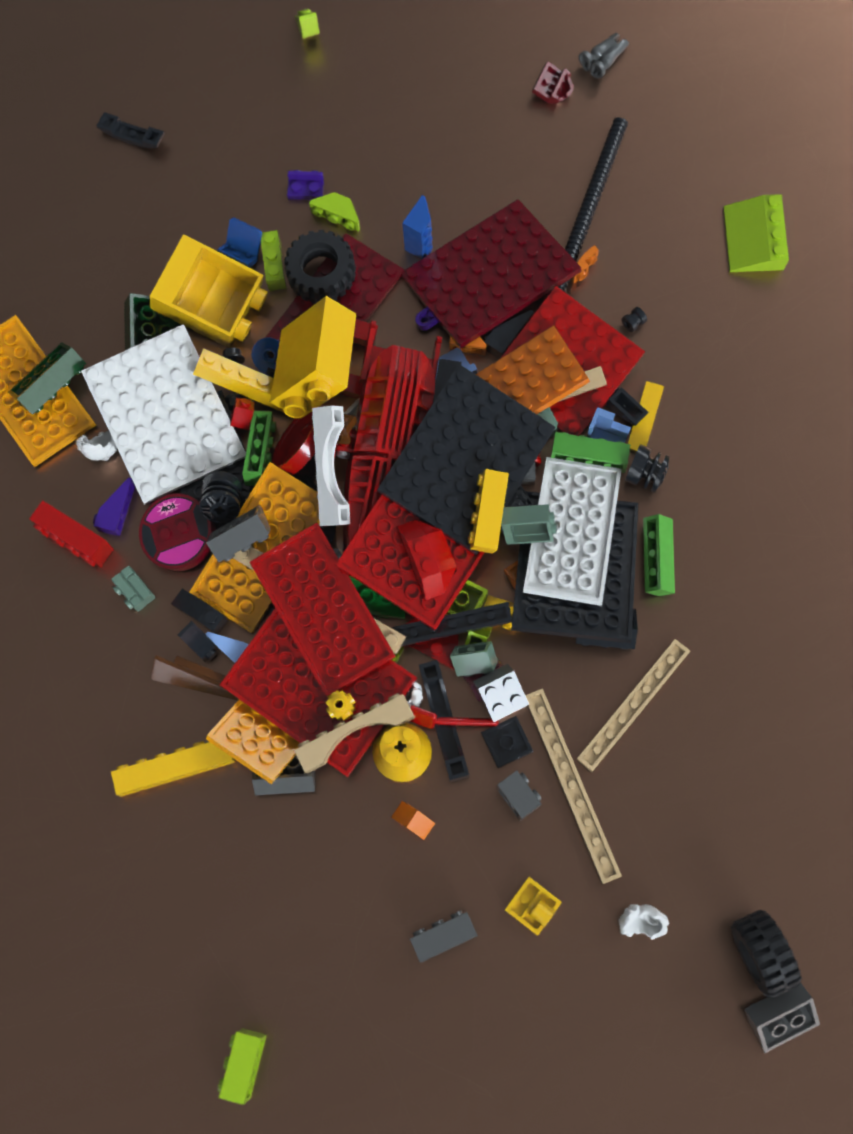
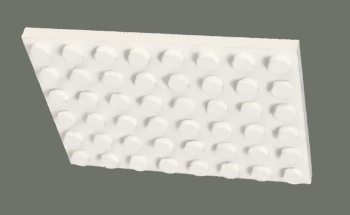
[81,324,246,505]

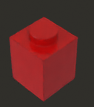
[230,398,254,430]

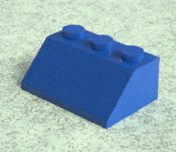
[402,195,433,259]

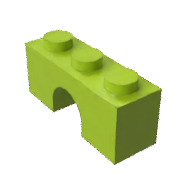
[261,230,287,291]

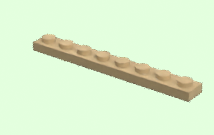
[576,639,690,772]

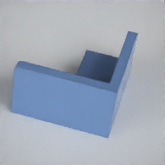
[587,407,631,443]

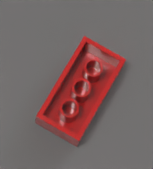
[29,500,114,568]

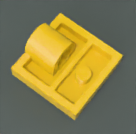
[505,877,562,936]

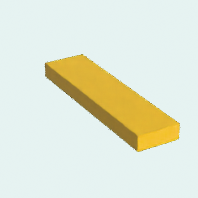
[628,381,664,453]

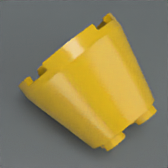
[372,722,432,782]

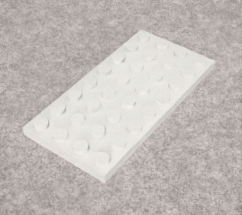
[523,457,621,606]

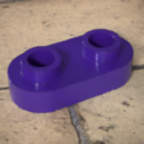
[415,307,439,330]

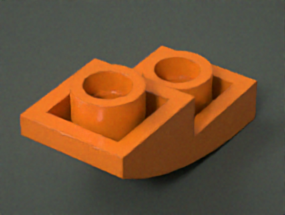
[571,245,599,284]

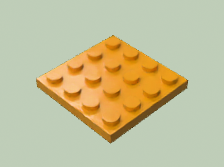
[206,699,300,784]

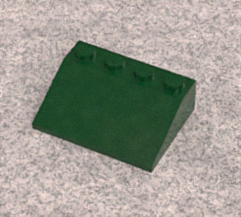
[124,293,181,351]

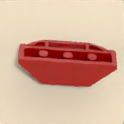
[397,520,457,600]

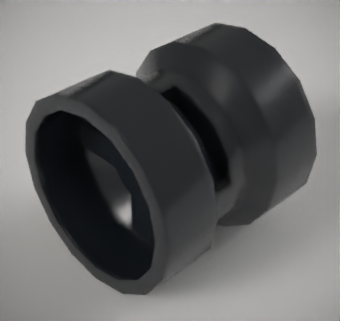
[621,307,647,332]

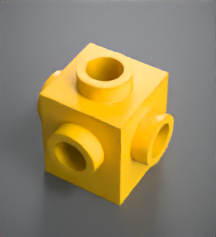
[326,690,356,721]

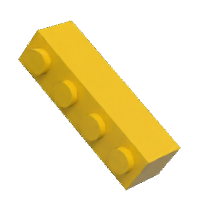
[468,469,509,554]

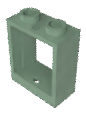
[501,504,557,545]

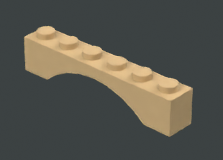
[294,693,416,773]

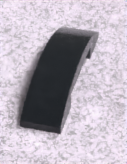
[96,112,165,148]

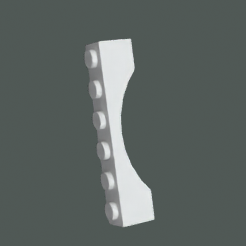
[312,406,350,526]

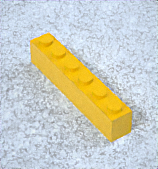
[193,348,284,413]
[111,741,235,797]

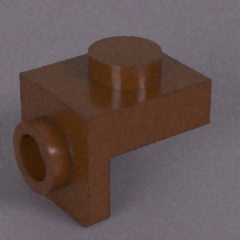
[336,414,357,444]

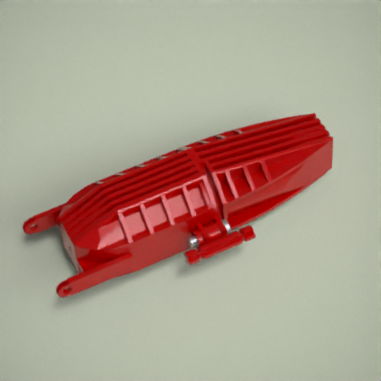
[334,320,442,551]

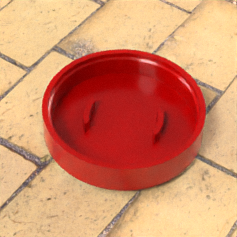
[271,411,315,475]

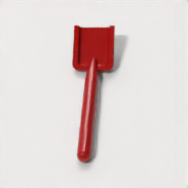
[409,705,499,729]

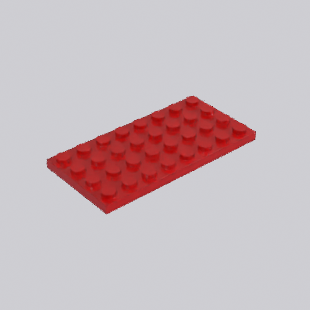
[250,523,396,698]

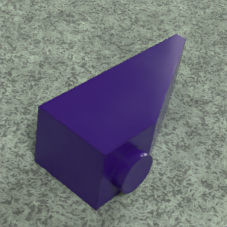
[93,477,135,536]

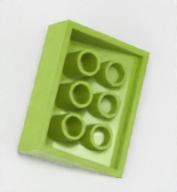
[723,194,789,272]

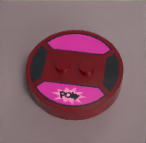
[139,493,216,571]

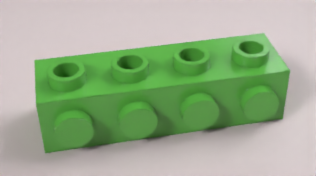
[242,410,277,486]
[551,432,630,473]
[643,514,675,596]

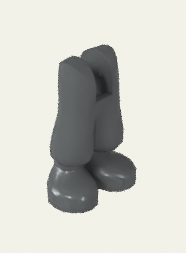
[578,32,629,78]

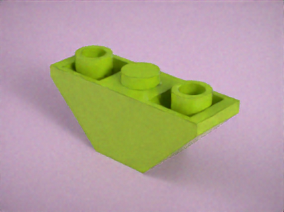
[295,9,320,38]
[309,192,360,232]

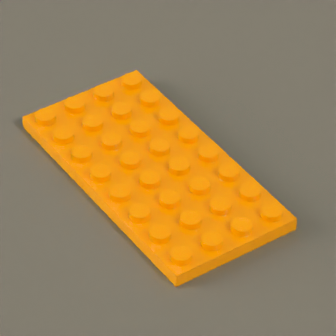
[0,315,96,467]
[189,462,320,633]

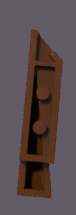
[151,655,239,701]

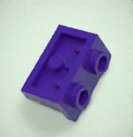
[287,170,325,200]

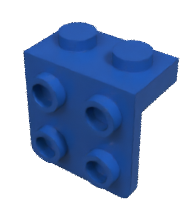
[217,217,262,268]

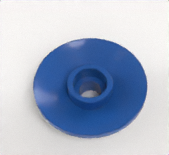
[252,337,280,373]

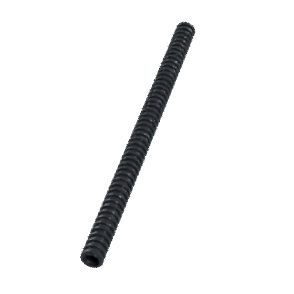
[547,117,628,297]

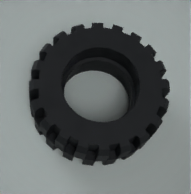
[284,230,356,304]
[731,910,802,998]

